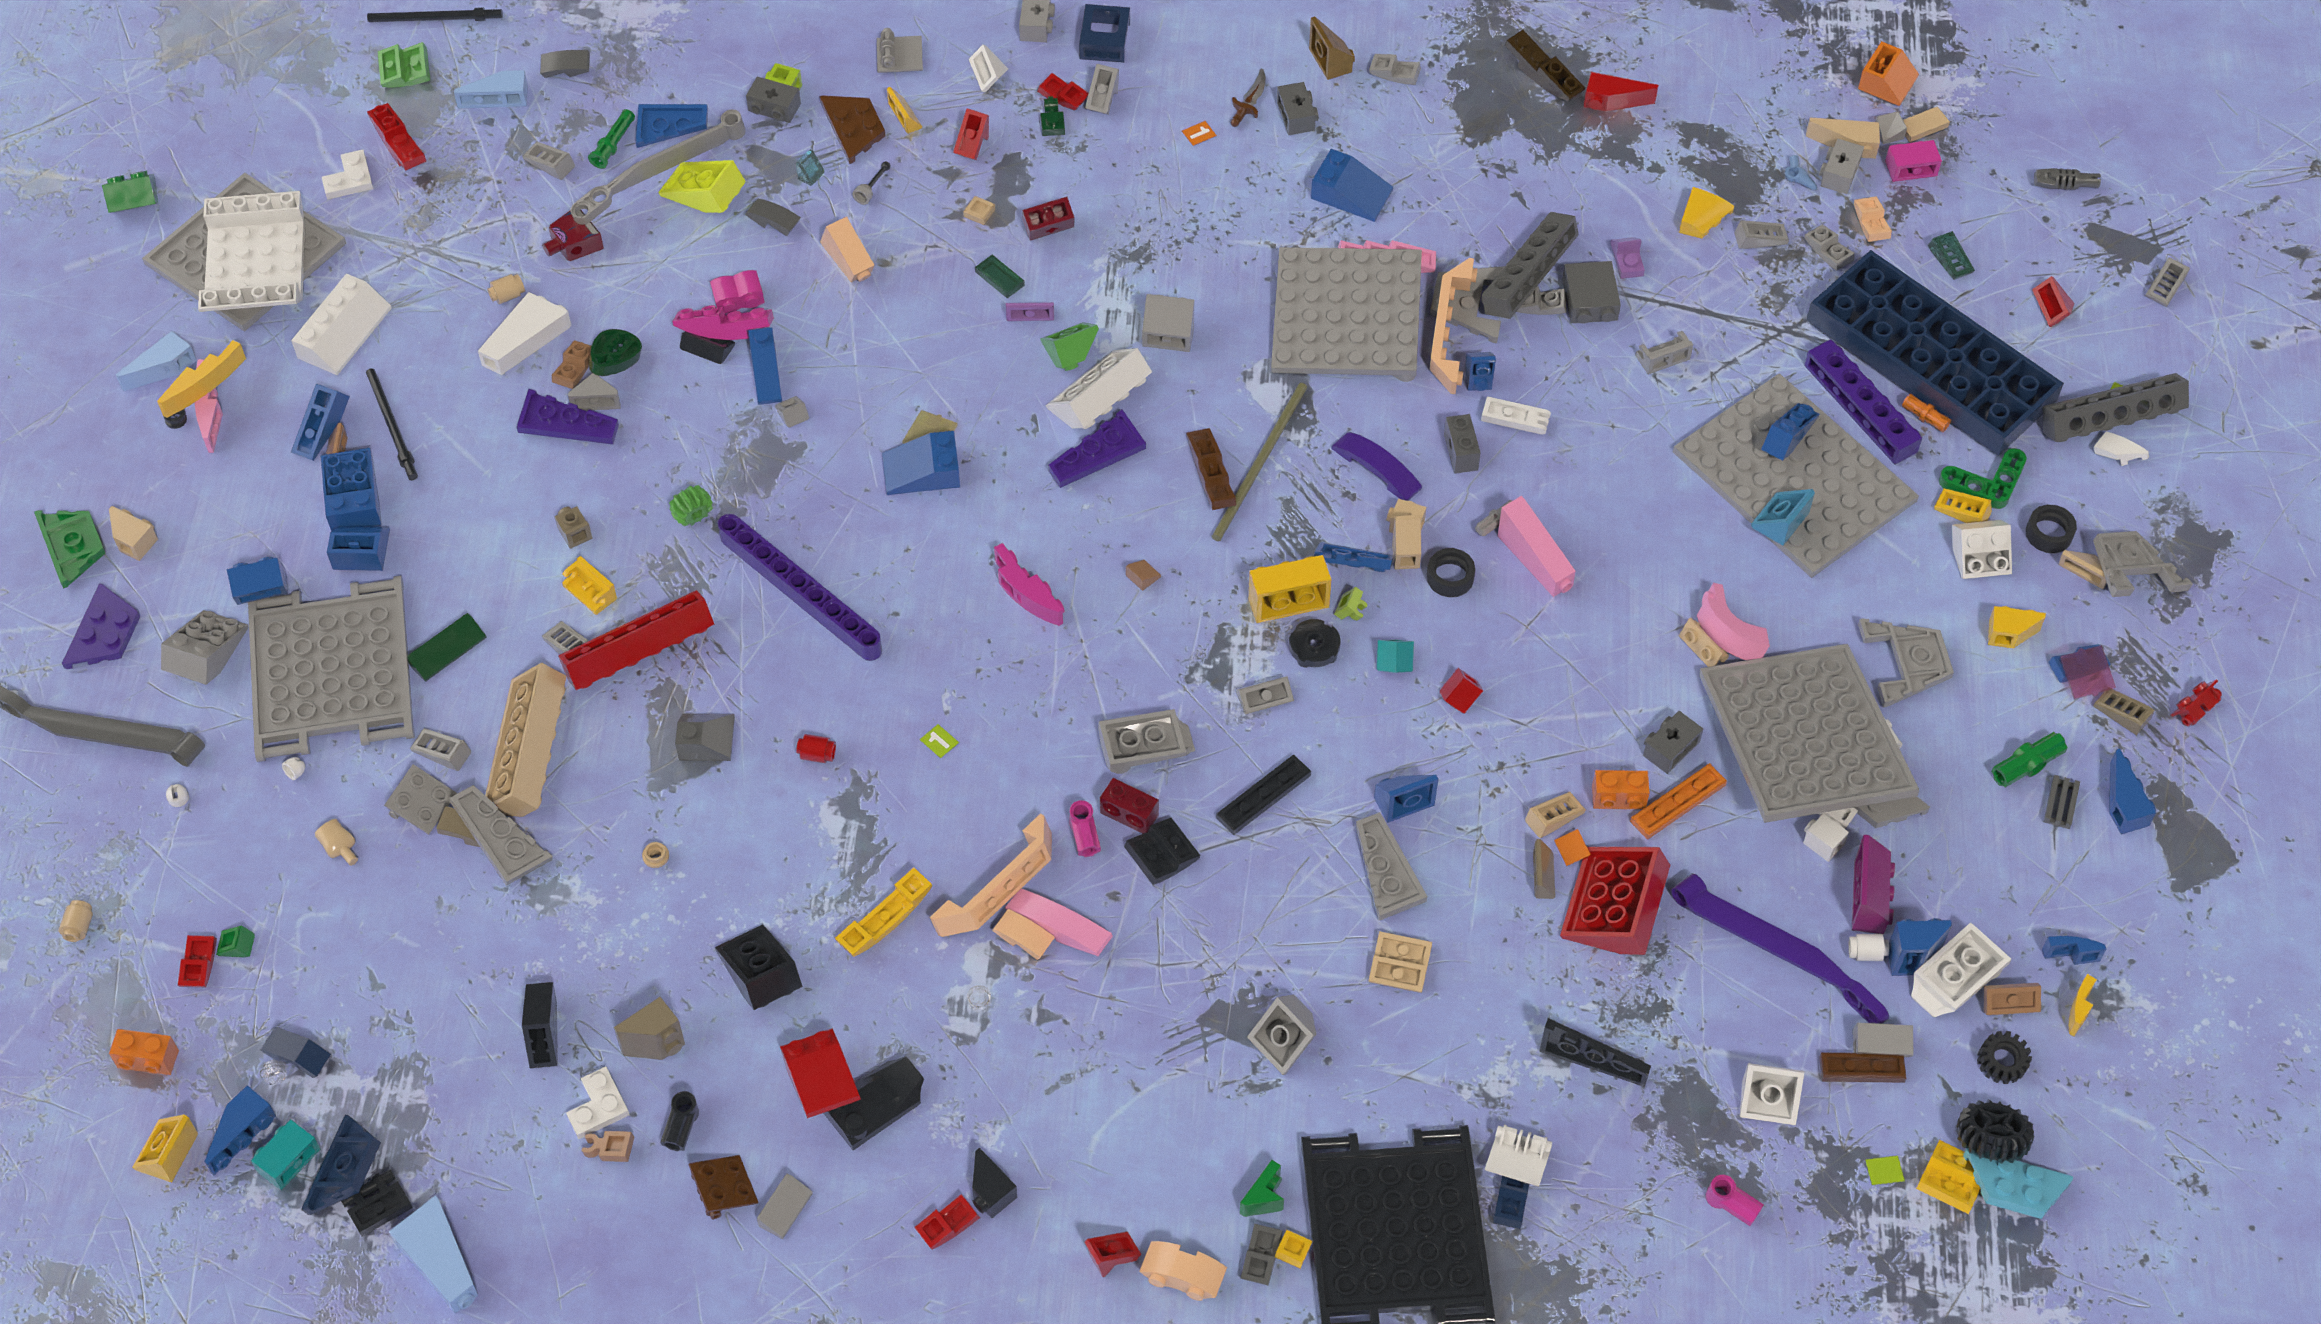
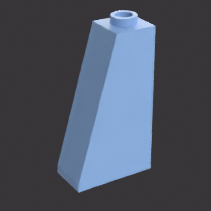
[389,1196,478,1313]

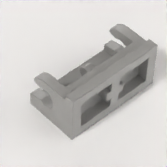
[1635,331,1693,374]
[1853,1023,1914,1057]

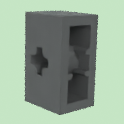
[746,76,801,123]
[1277,82,1319,135]
[1444,414,1481,474]
[1643,711,1703,774]

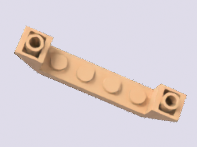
[1430,258,1478,394]
[930,813,1052,937]

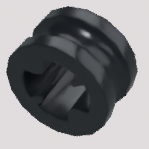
[163,409,187,429]

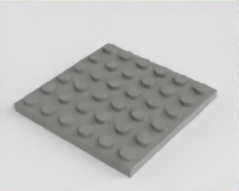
[142,173,346,332]
[1271,247,1422,376]

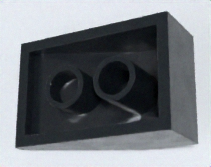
[715,924,803,1010]

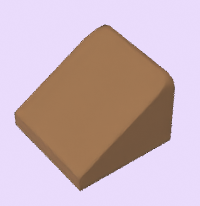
[1126,560,1161,591]

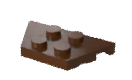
[819,95,885,164]

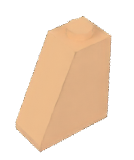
[820,216,875,282]

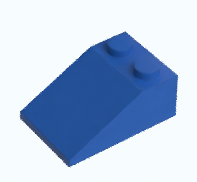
[1311,149,1393,222]
[882,431,960,495]

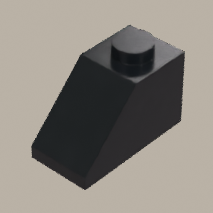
[972,1148,1018,1218]

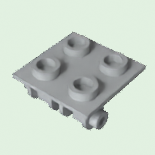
[877,28,923,73]
[384,764,457,835]

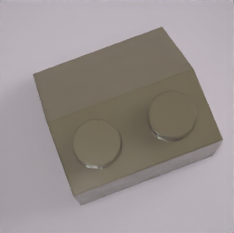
[614,997,685,1060]

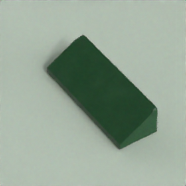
[407,613,487,682]

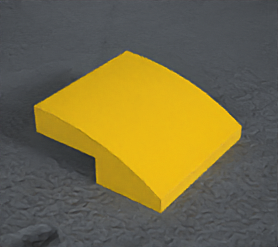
[1916,1140,1981,1214]

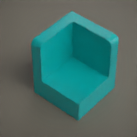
[1377,639,1414,673]

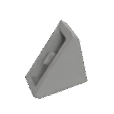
[568,373,621,411]

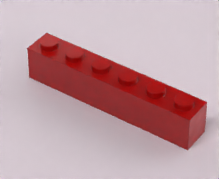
[558,590,715,690]

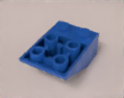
[320,448,382,531]

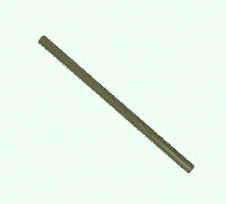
[1212,383,1307,541]

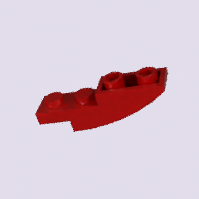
[367,103,426,171]

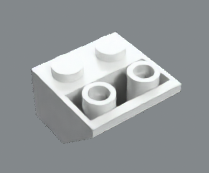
[1952,520,2012,579]

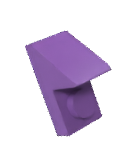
[1610,237,1645,279]

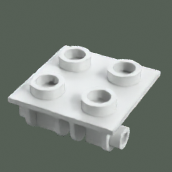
[1485,1124,1552,1187]

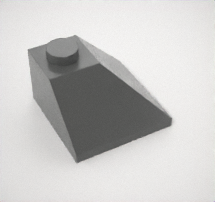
[675,714,735,761]

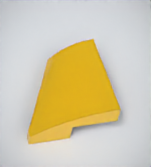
[1679,187,1734,239]

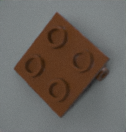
[688,1155,759,1220]

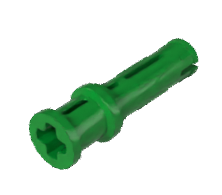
[588,109,635,169]

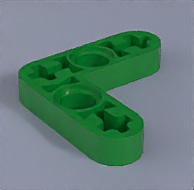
[1939,448,2027,509]

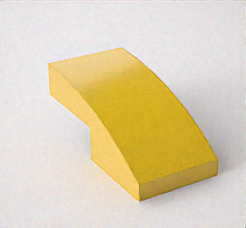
[2069,974,2097,1037]

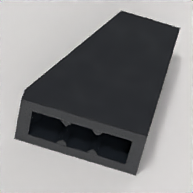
[522,982,558,1069]

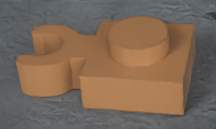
[581,1131,634,1162]

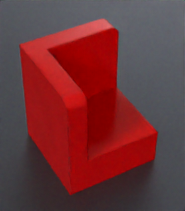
[1440,668,1483,713]

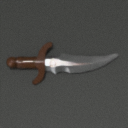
[1230,68,1266,127]

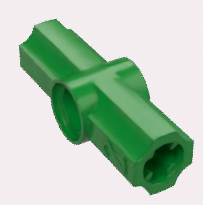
[1991,732,2068,788]

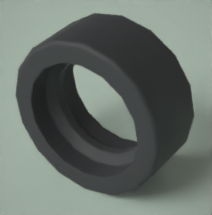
[2026,504,2077,553]
[1427,548,1476,597]

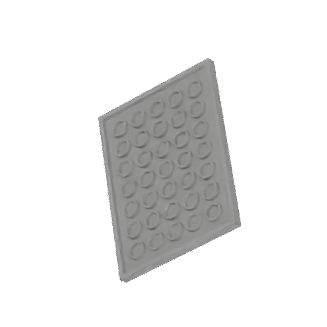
[1673,373,1919,578]
[1699,644,1919,823]

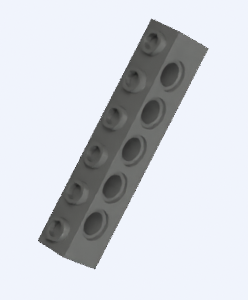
[1482,212,1579,319]
[2042,373,2189,442]

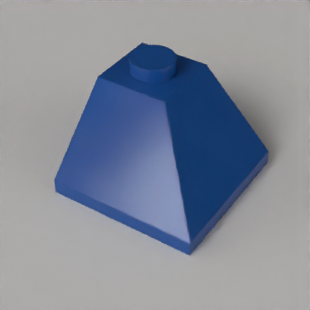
[1374,775,1438,823]

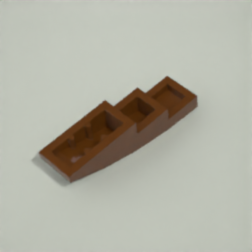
[1186,428,1236,510]

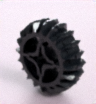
[1956,1099,2034,1164]

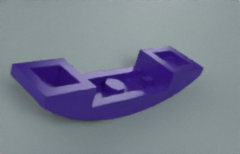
[1332,432,1422,501]

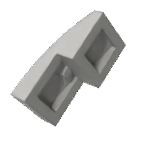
[1369,54,1421,85]

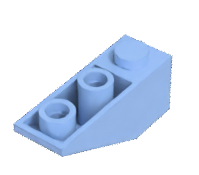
[116,331,197,391]

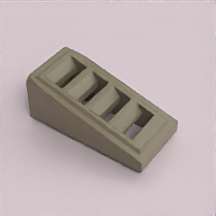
[2093,687,2155,736]

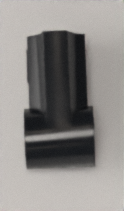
[660,1091,699,1151]

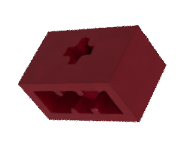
[1022,197,1075,241]

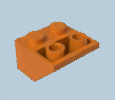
[1858,41,1919,106]

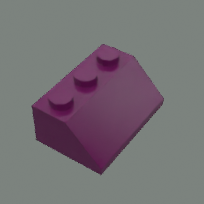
[1852,835,1895,934]

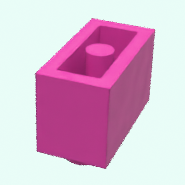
[1885,140,1942,182]

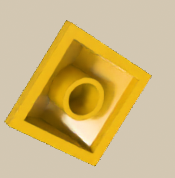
[132,1114,198,1183]

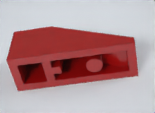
[1584,72,1659,111]

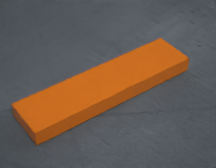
[1630,763,1727,840]

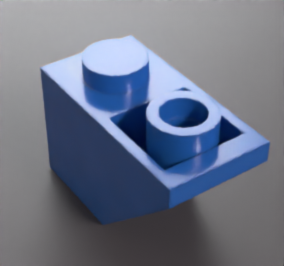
[1465,352,1496,391]

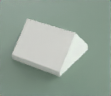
[1740,1063,1804,1125]

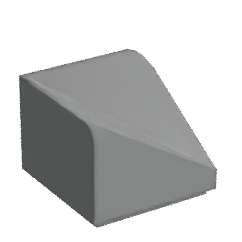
[1875,111,1907,144]

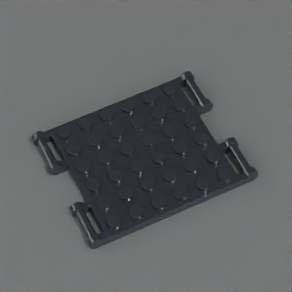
[1301,1125,1495,1324]

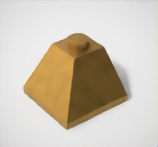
[1309,16,1355,80]

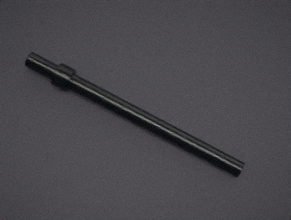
[367,7,503,22]
[366,368,418,481]

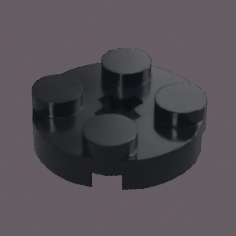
[1289,619,1341,668]

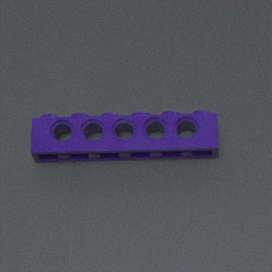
[1804,339,1922,465]

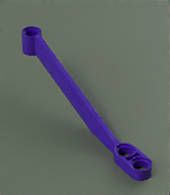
[1671,873,1889,1024]

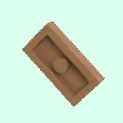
[1984,983,2041,1015]

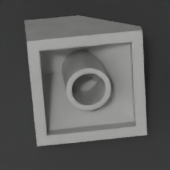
[1247,994,1316,1075]

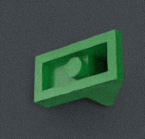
[1240,1160,1284,1217]

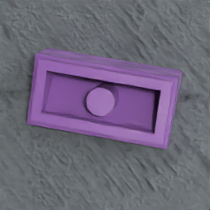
[1006,302,1054,321]

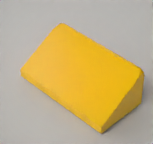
[887,87,922,134]

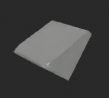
[775,396,809,427]

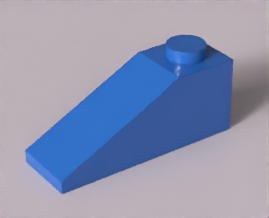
[748,327,782,405]
[291,384,350,461]

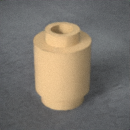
[487,274,525,304]
[58,900,93,942]

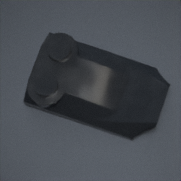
[823,1056,924,1150]

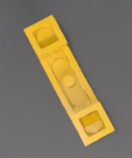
[835,867,932,957]

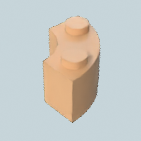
[1139,1241,1227,1301]

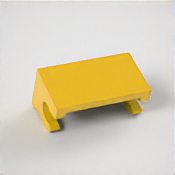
[562,556,617,615]

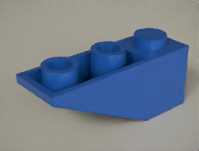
[1761,403,1820,461]
[2109,748,2156,835]
[204,1085,276,1176]

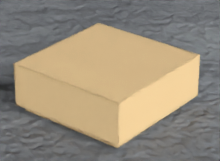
[963,196,995,225]

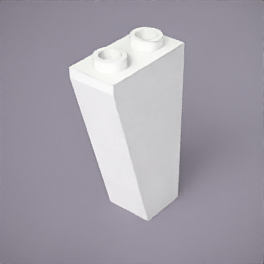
[478,292,571,375]

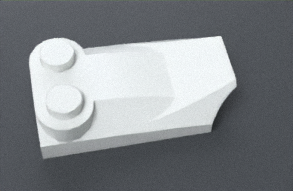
[1911,923,2011,1017]

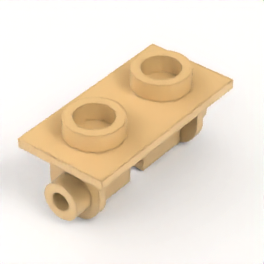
[1679,618,1729,667]

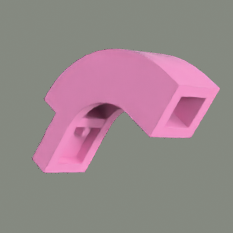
[1697,582,1770,660]

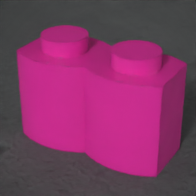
[710,270,765,314]

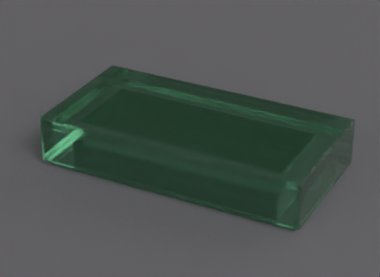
[975,254,1025,299]

